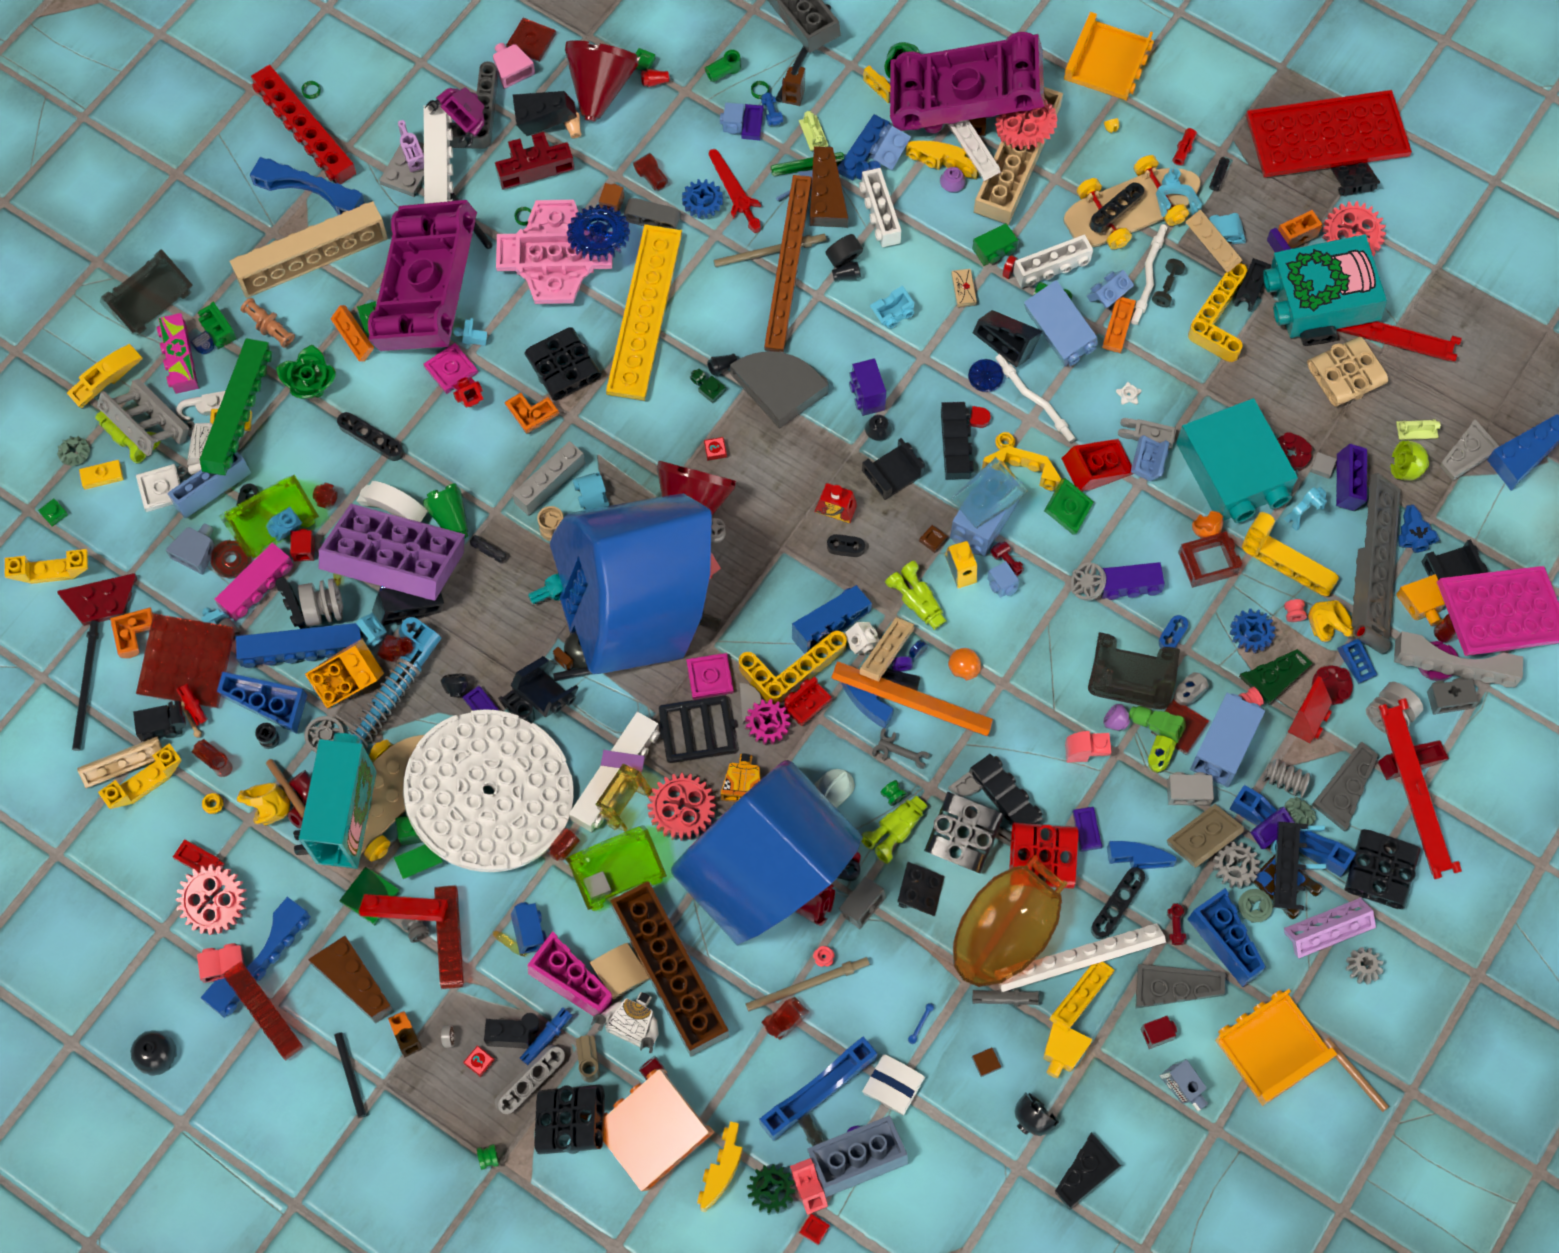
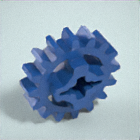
[682,179,723,219]
[1230,608,1276,653]

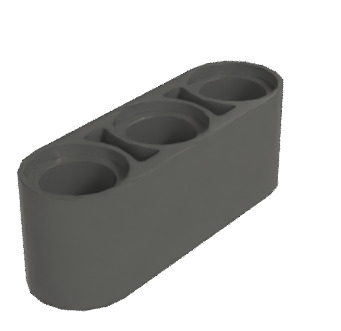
[623,198,681,229]

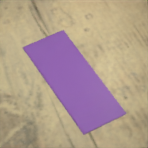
[600,750,645,772]

